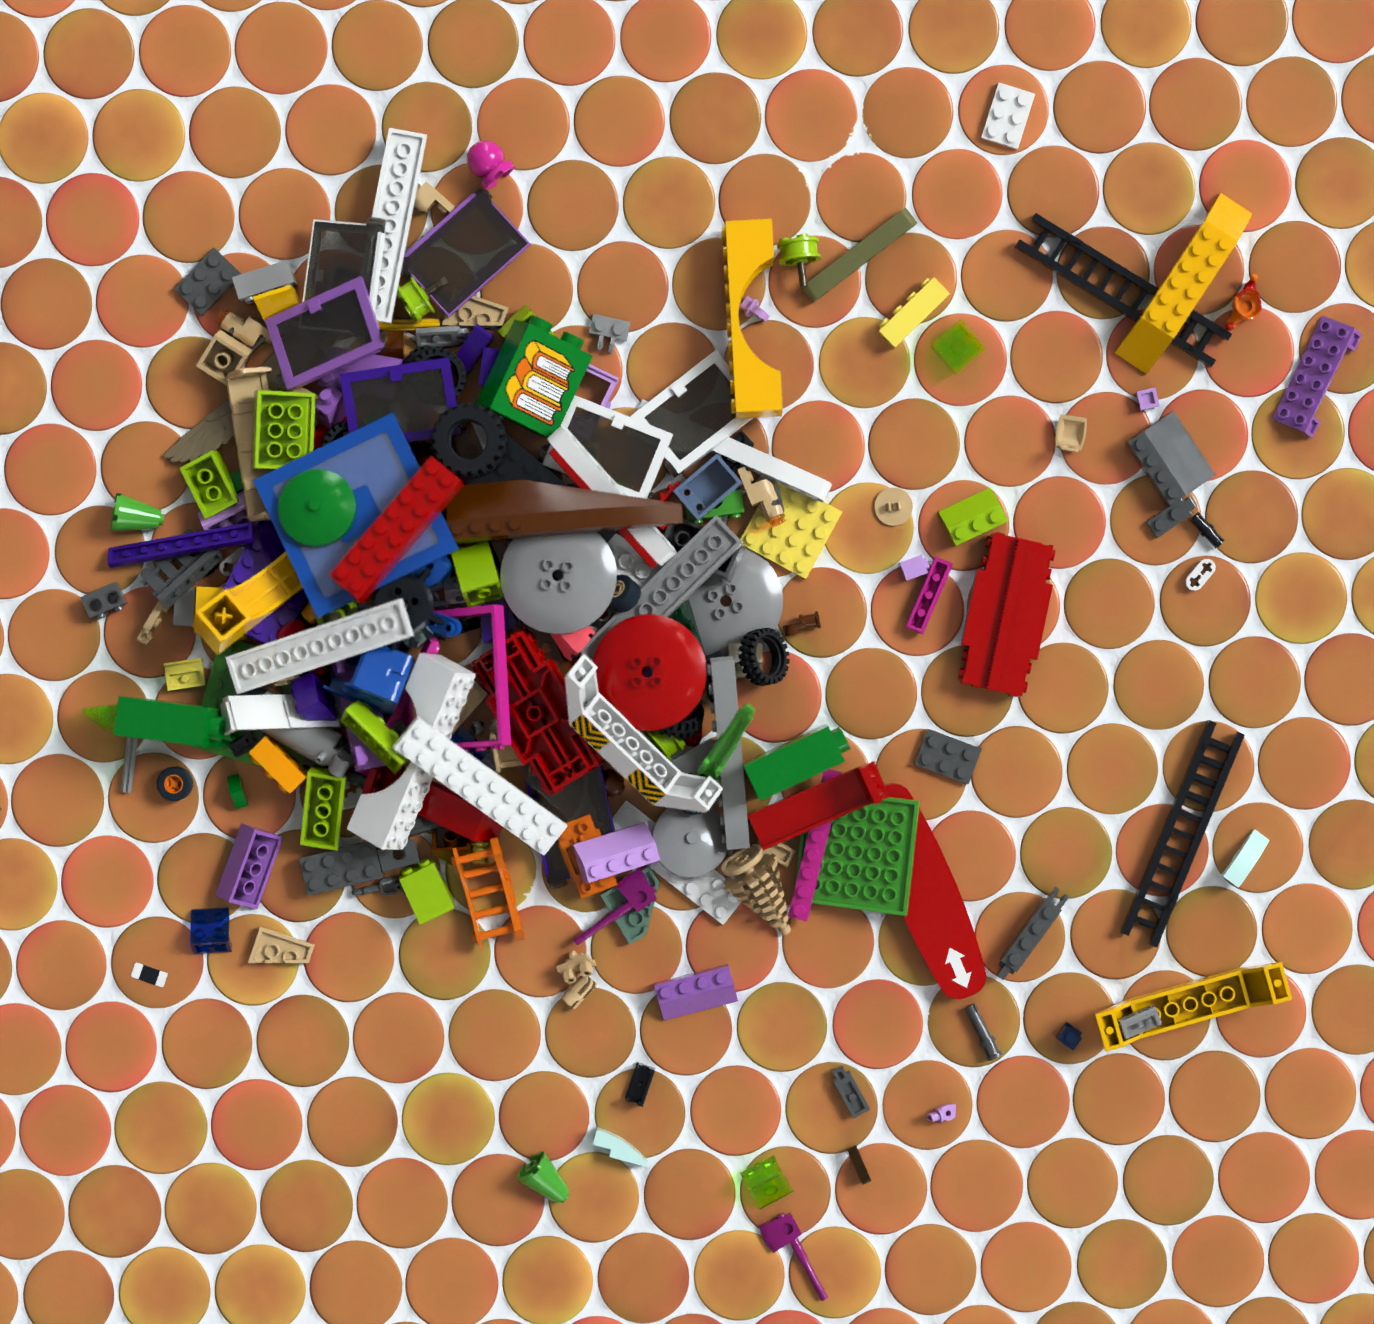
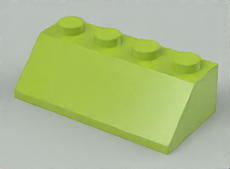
[340,700,410,775]
[300,765,346,851]

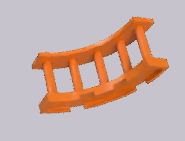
[451,837,525,950]

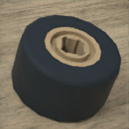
[609,574,641,613]

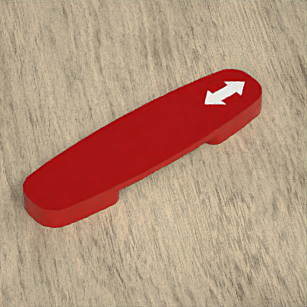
[885,783,987,1000]

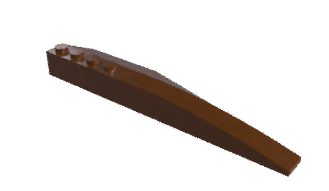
[447,480,683,544]

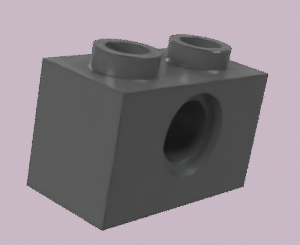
[377,837,421,872]

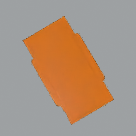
[558,813,618,899]

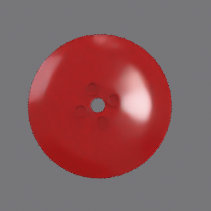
[593,614,707,731]

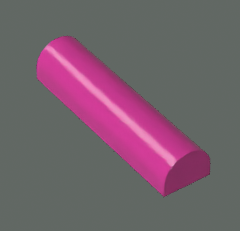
[905,556,953,635]

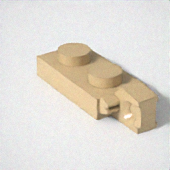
[137,600,171,645]

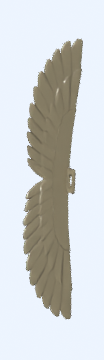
[164,302,331,463]

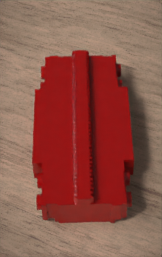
[958,532,1056,697]
[472,630,605,796]

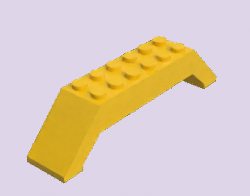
[1114,193,1252,374]
[1095,962,1292,1052]

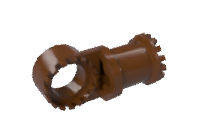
[783,611,821,636]

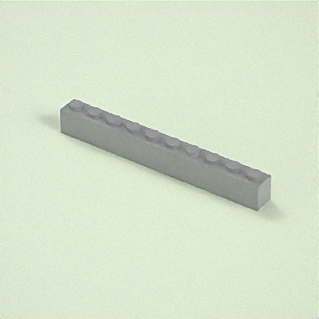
[707,656,750,850]

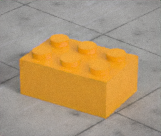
[249,735,307,794]

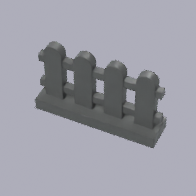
[140,529,224,609]

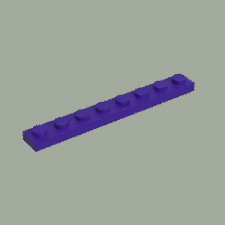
[108,522,255,568]

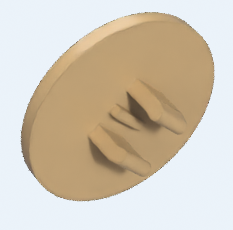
[874,487,913,526]

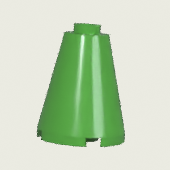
[110,493,164,531]
[517,1151,569,1203]

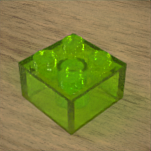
[930,320,986,375]

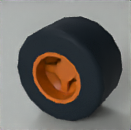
[157,766,193,801]

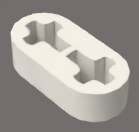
[1185,559,1216,591]

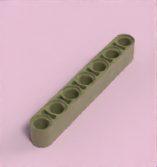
[801,208,917,303]

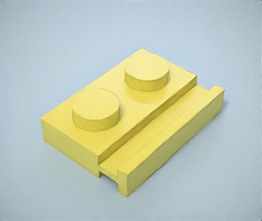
[163,658,207,691]

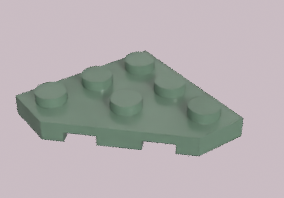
[600,866,659,945]

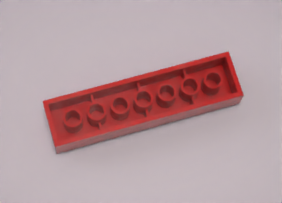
[329,456,464,604]

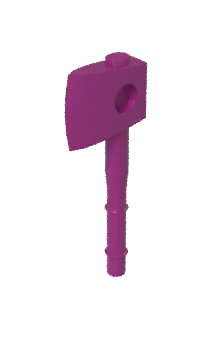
[573,868,657,945]
[759,1212,828,1301]

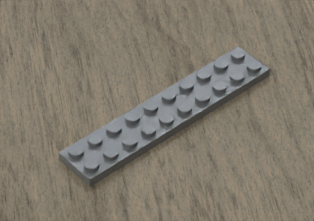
[580,515,743,662]

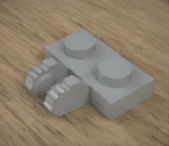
[589,314,631,353]

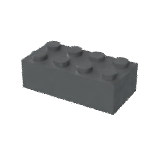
[664,518,746,583]
[299,841,385,896]

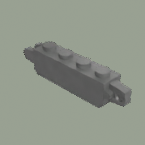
[996,887,1069,980]

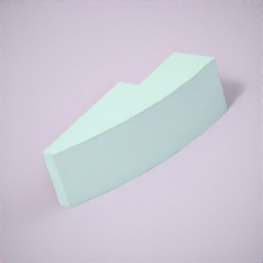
[1221,829,1270,888]
[593,1127,647,1167]

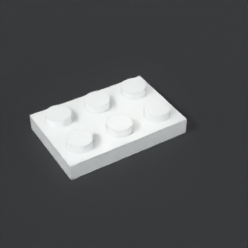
[981,83,1035,150]

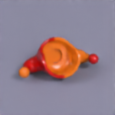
[1225,273,1262,331]

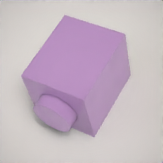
[899,555,930,581]

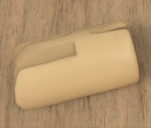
[561,976,597,1010]

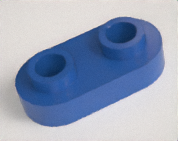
[427,612,462,638]

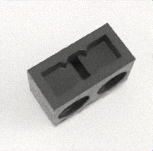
[80,582,127,620]

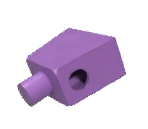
[315,385,355,429]

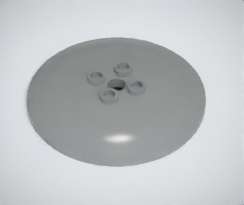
[500,532,617,634]
[670,548,783,657]

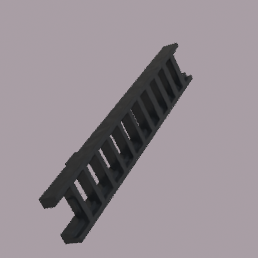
[1015,213,1232,367]
[1120,720,1245,947]

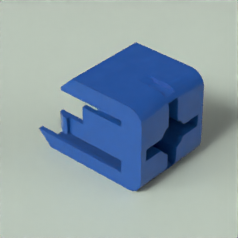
[323,646,415,715]

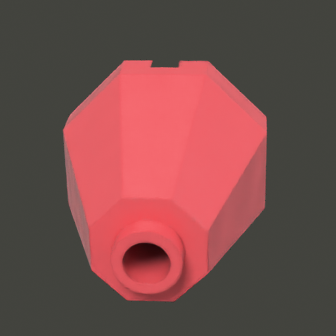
[550,626,595,661]

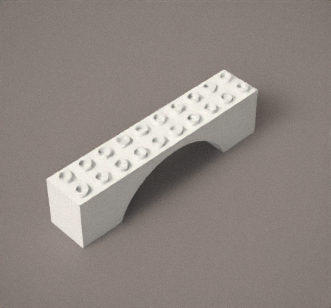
[347,653,476,850]

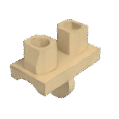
[556,950,596,984]

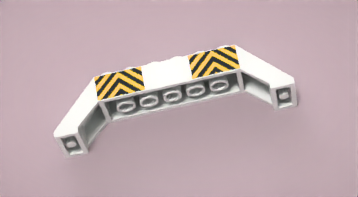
[565,654,723,813]

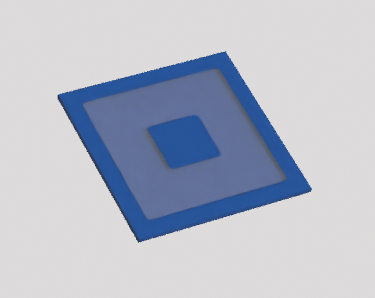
[253,412,459,618]

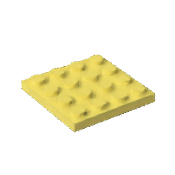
[740,481,842,579]

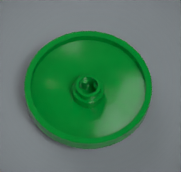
[278,469,357,547]

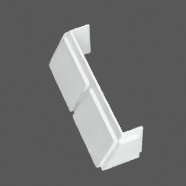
[220,694,341,735]

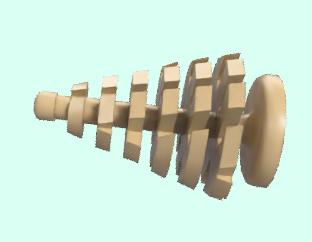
[721,844,791,935]

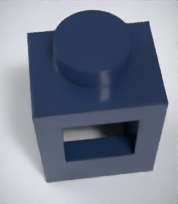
[1055,1021,1082,1050]

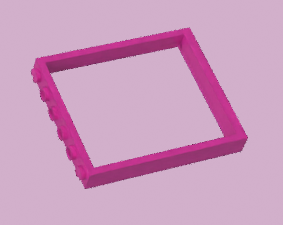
[400,605,511,752]

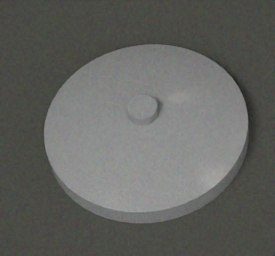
[652,807,727,878]

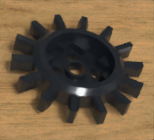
[358,568,449,650]

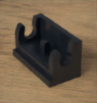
[625,1062,655,1107]

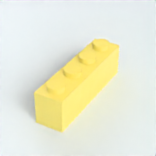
[878,277,950,348]

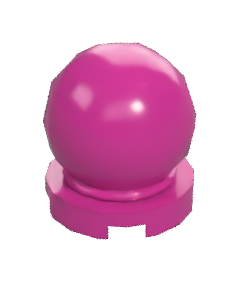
[467,140,515,190]

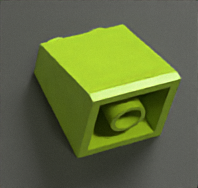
[451,541,505,607]
[399,858,455,925]

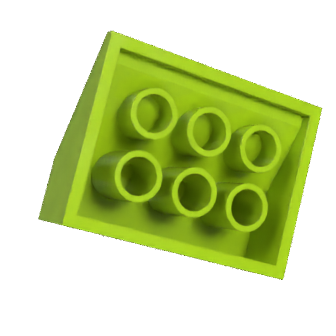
[251,390,316,470]

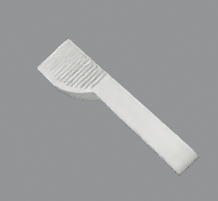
[626,399,832,502]

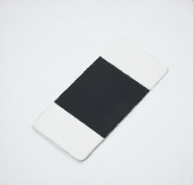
[131,962,168,987]

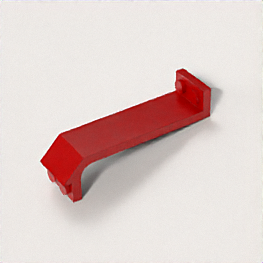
[747,761,890,850]
[362,766,503,841]

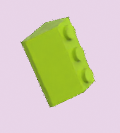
[938,488,1008,546]

